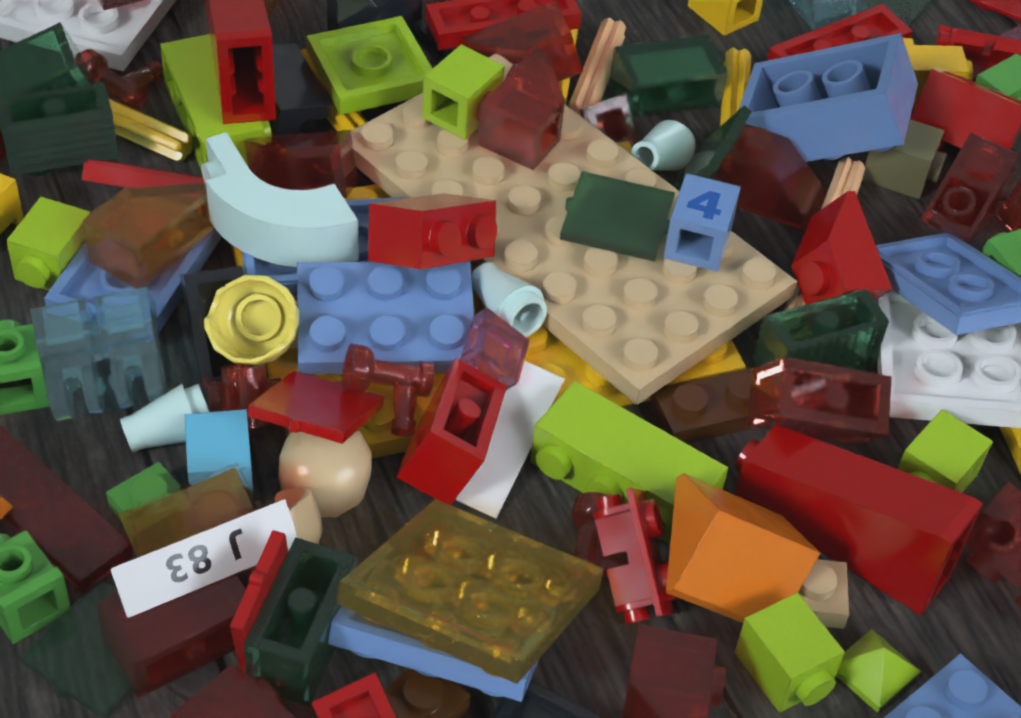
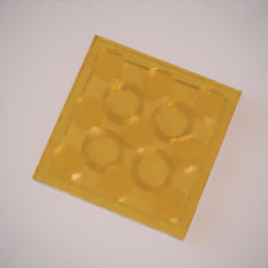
[337,499,604,684]

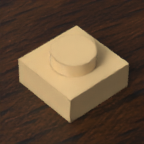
[798,559,849,629]

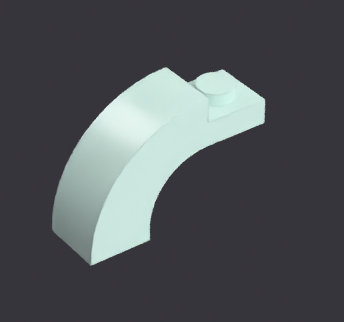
[201,132,359,267]

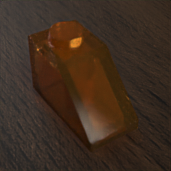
[83,183,215,291]
[118,462,258,558]

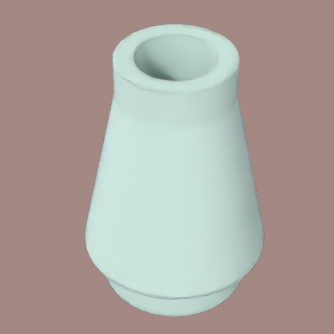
[630,120,696,171]
[471,262,547,338]
[120,384,209,453]

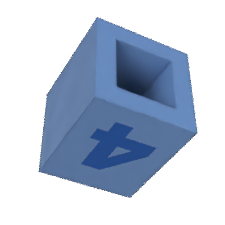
[663,173,741,272]

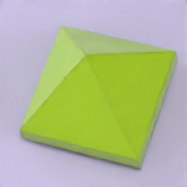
[836,629,921,713]

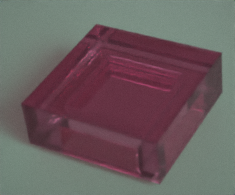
[461,307,530,390]

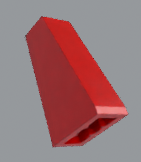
[205,0,276,124]
[734,424,983,616]

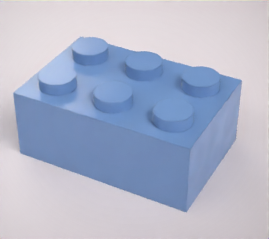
[734,33,918,171]

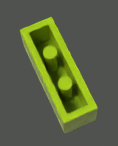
[160,34,272,171]
[530,381,728,544]

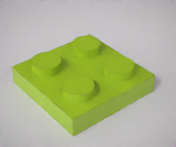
[306,16,433,115]

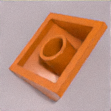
[666,473,821,623]

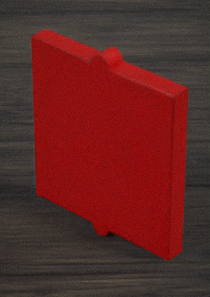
[247,371,384,444]
[230,530,294,680]

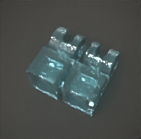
[30,287,167,421]

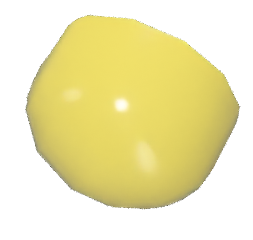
[204,275,300,366]

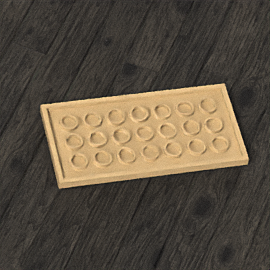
[340,53,797,405]

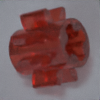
[208,363,281,429]

